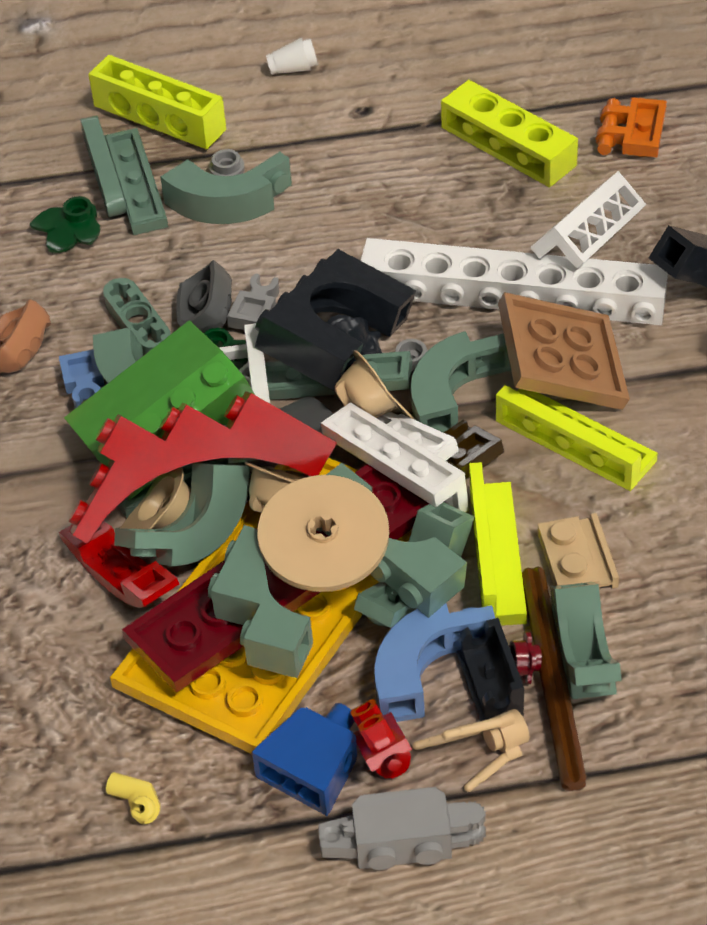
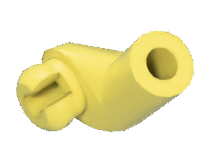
[106,772,161,824]

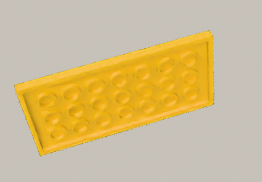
[110,458,412,754]

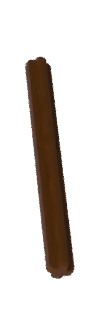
[522,566,587,792]

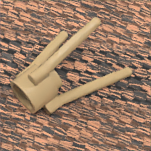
[412,709,530,792]

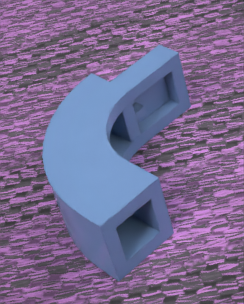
[374,603,495,722]

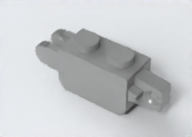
[319,787,486,870]

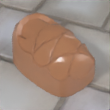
[0,299,51,373]

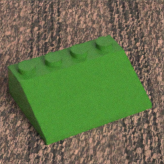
[64,320,255,500]

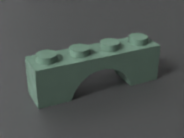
[316,463,467,618]

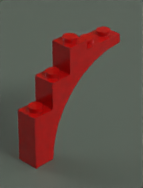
[68,391,337,543]

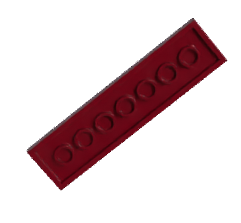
[122,464,430,693]

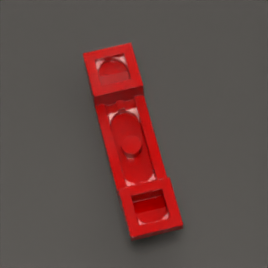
[58,521,180,608]

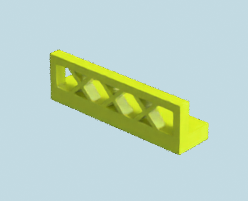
[496,385,658,491]
[469,462,527,626]

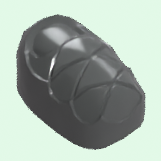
[176,260,232,333]

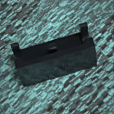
[456,618,524,722]

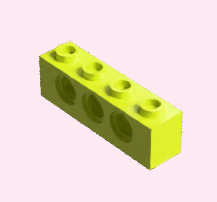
[88,55,227,150]
[441,80,578,188]

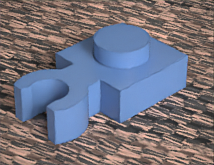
[59,349,105,408]

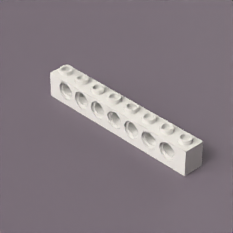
[361,238,668,325]

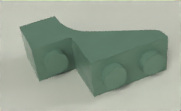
[208,525,313,678]

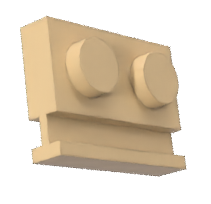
[537,513,619,591]

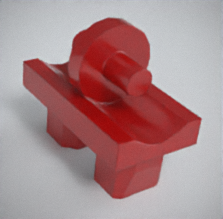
[350,699,412,778]

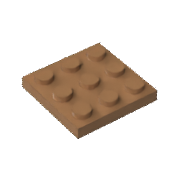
[498,292,630,410]

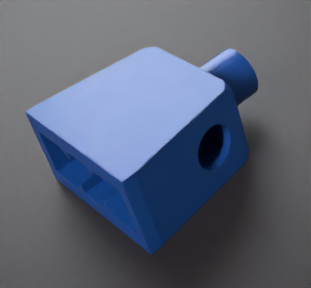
[252,703,357,816]

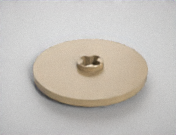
[257,475,389,592]

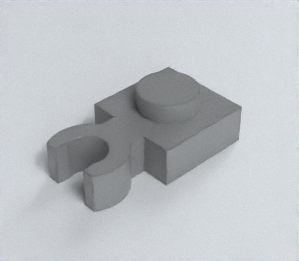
[227,274,279,330]

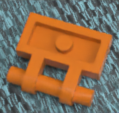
[596,97,667,158]

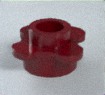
[509,632,542,684]

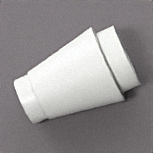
[266,37,318,75]

